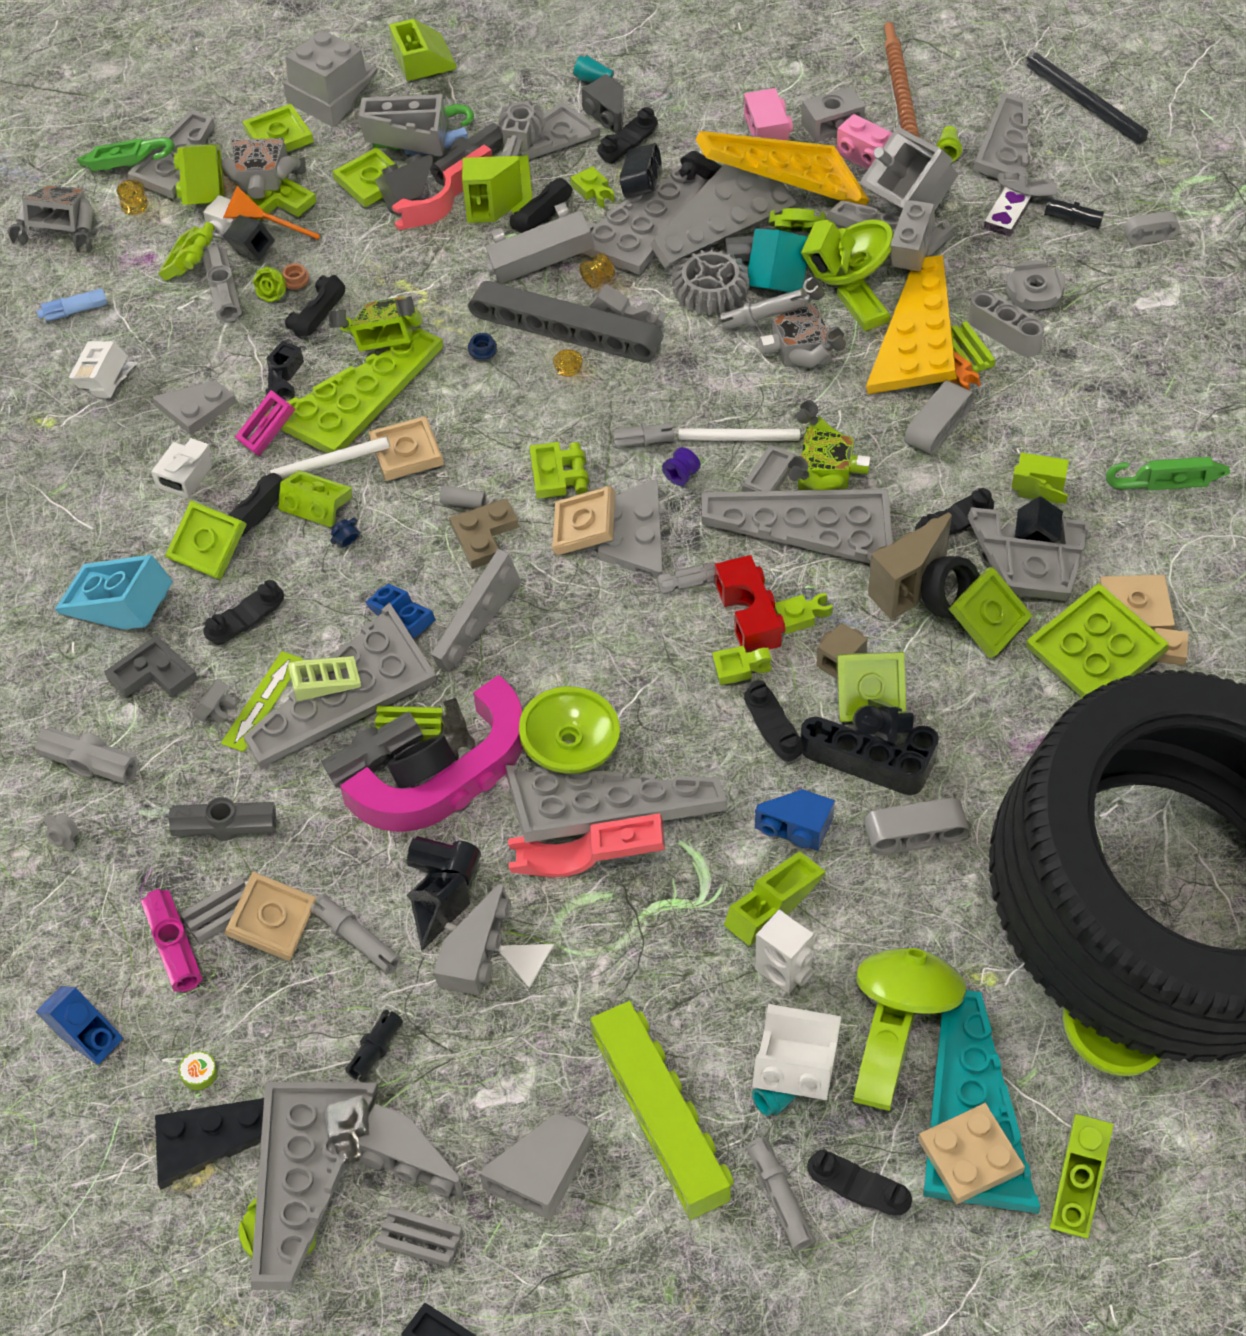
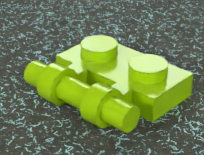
[158,222,215,281]
[529,442,590,499]

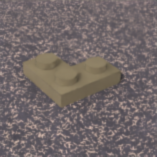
[449,498,519,569]

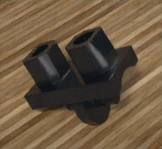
[853,699,914,741]

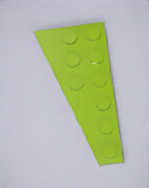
[265,328,444,453]

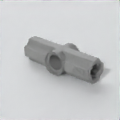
[203,246,242,323]
[35,727,139,784]

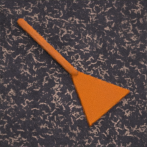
[223,186,320,239]

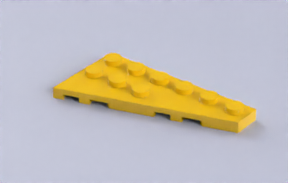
[695,131,869,206]

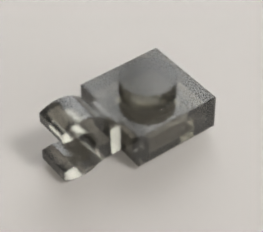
[440,698,476,760]
[327,1096,369,1165]

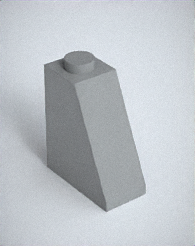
[480,1113,592,1220]

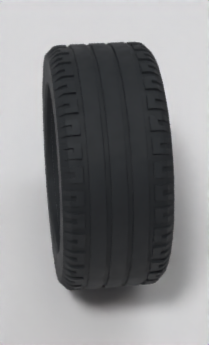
[989,670,1246,1062]

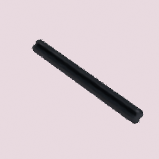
[1026,52,1149,144]

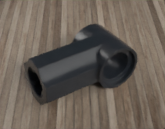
[406,836,481,886]

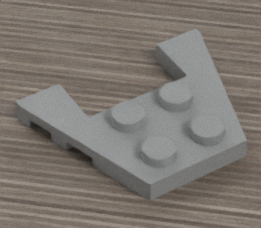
[968,507,1090,601]

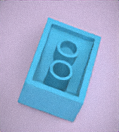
[55,555,173,630]

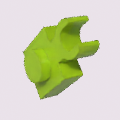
[570,166,615,208]
[774,593,833,635]

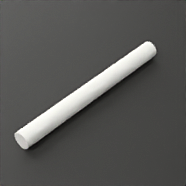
[679,428,800,441]
[270,436,390,479]

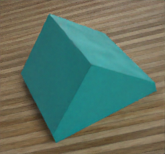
[748,229,808,293]

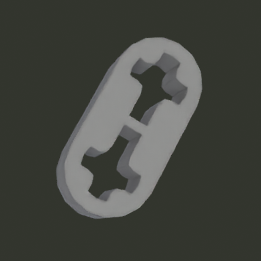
[1123,212,1180,244]

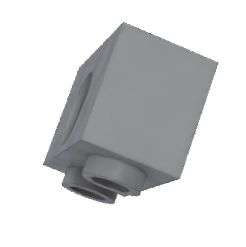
[801,87,865,142]
[890,199,935,271]

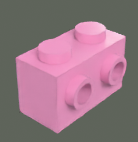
[744,88,793,141]
[836,114,892,170]

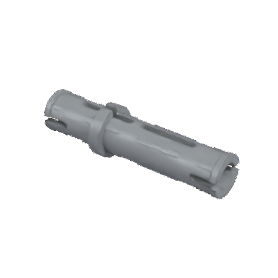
[721,288,809,331]
[310,894,402,975]
[746,1137,816,1251]

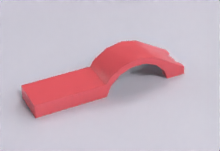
[392,145,492,230]
[508,813,665,877]

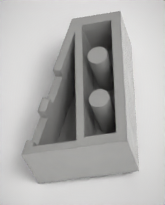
[359,94,447,157]

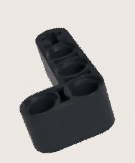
[800,717,939,795]

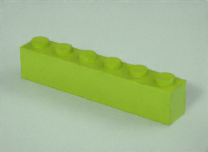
[590,1000,734,1220]

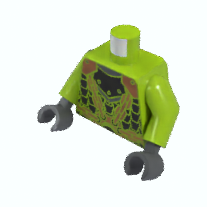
[328,296,423,352]
[788,400,870,490]

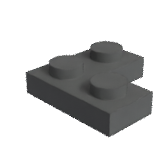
[104,635,198,698]

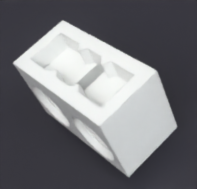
[755,910,814,994]

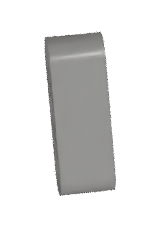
[968,290,1044,357]
[904,380,975,455]
[864,798,970,855]

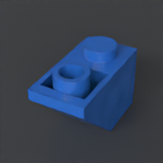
[754,789,835,851]
[36,986,123,1065]

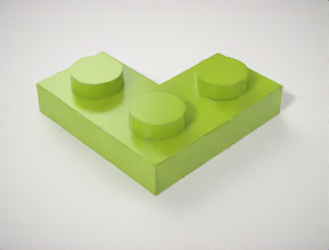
[246,178,317,221]

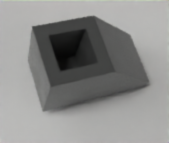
[582,74,624,134]
[375,153,433,211]

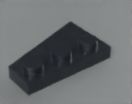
[155,1098,264,1190]

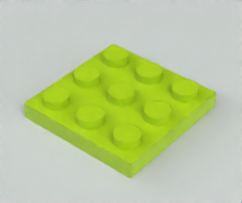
[1026,583,1169,697]

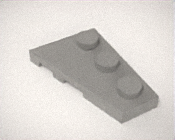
[519,101,600,159]

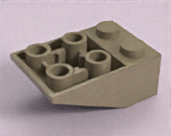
[868,512,952,620]

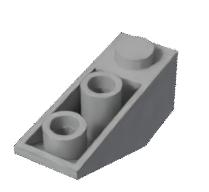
[433,884,511,996]
[355,1104,463,1198]

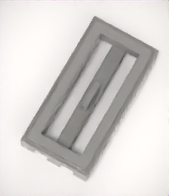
[180,878,246,944]
[376,1206,463,1268]

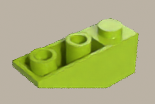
[1050,1113,1114,1239]

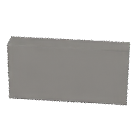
[742,445,797,492]

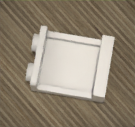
[752,1004,841,1100]

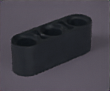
[620,143,662,198]

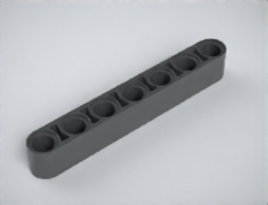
[468,281,664,363]

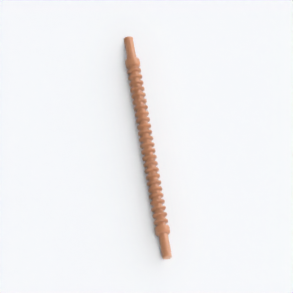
[884,22,920,137]

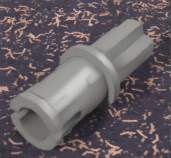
[613,422,674,447]

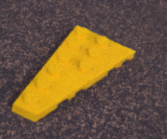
[866,255,957,394]

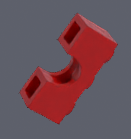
[715,555,786,653]

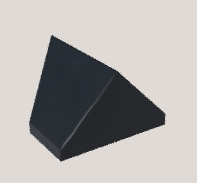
[407,872,470,951]

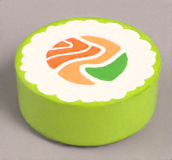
[179,1051,217,1090]

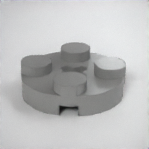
[1006,260,1065,311]

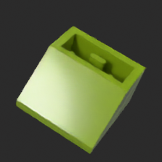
[389,18,457,81]
[174,144,225,205]
[462,156,522,223]

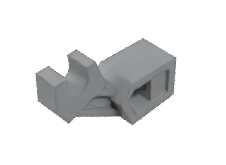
[589,283,667,327]

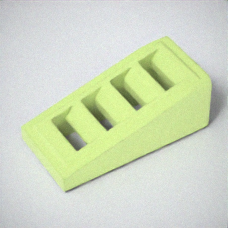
[288,656,361,702]

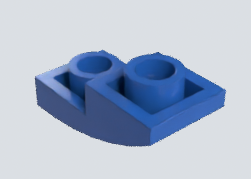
[365,583,436,639]

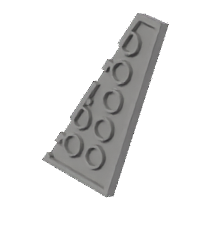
[650,135,797,268]
[581,163,719,275]
[701,489,893,564]
[506,765,727,843]
[251,1082,378,1290]

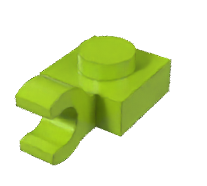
[712,645,772,685]

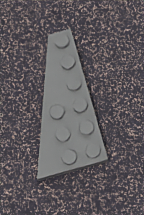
[244,602,436,768]

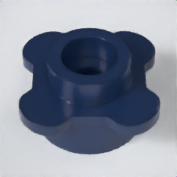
[330,518,360,547]

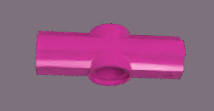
[141,889,203,992]

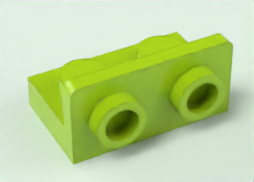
[278,470,353,527]

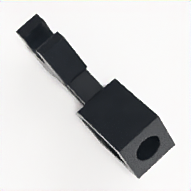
[265,341,304,406]

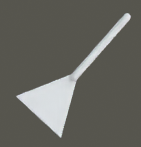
[444,923,554,989]

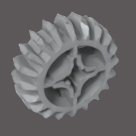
[672,248,750,317]

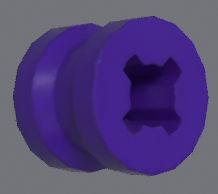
[662,447,701,486]

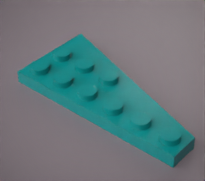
[923,990,1041,1214]

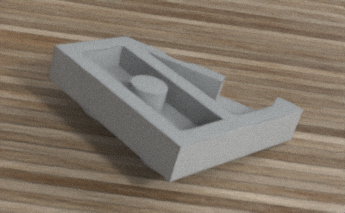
[153,380,236,435]

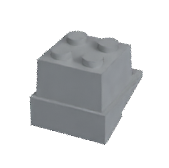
[284,30,378,127]
[859,126,959,210]

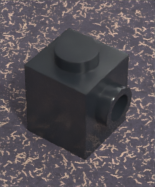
[223,215,275,261]
[1015,496,1063,543]

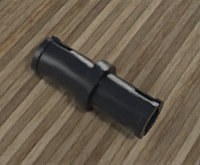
[1044,197,1104,229]
[345,1009,403,1082]

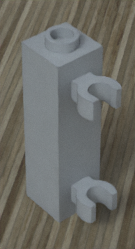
[484,202,595,284]

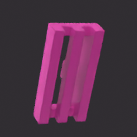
[235,390,296,456]

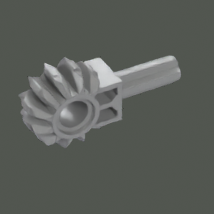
[498,99,545,156]

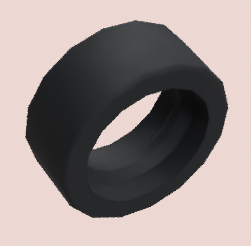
[921,556,980,618]
[387,735,456,788]

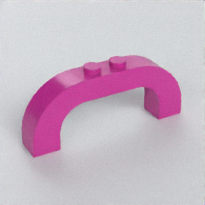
[340,675,523,832]

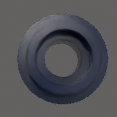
[468,333,497,360]

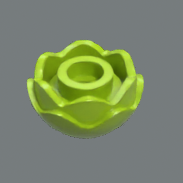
[253,267,287,302]

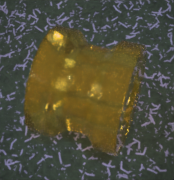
[116,180,148,215]
[579,252,615,289]

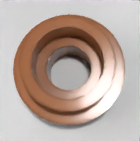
[282,263,310,290]

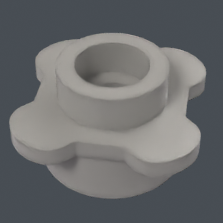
[44,815,78,850]

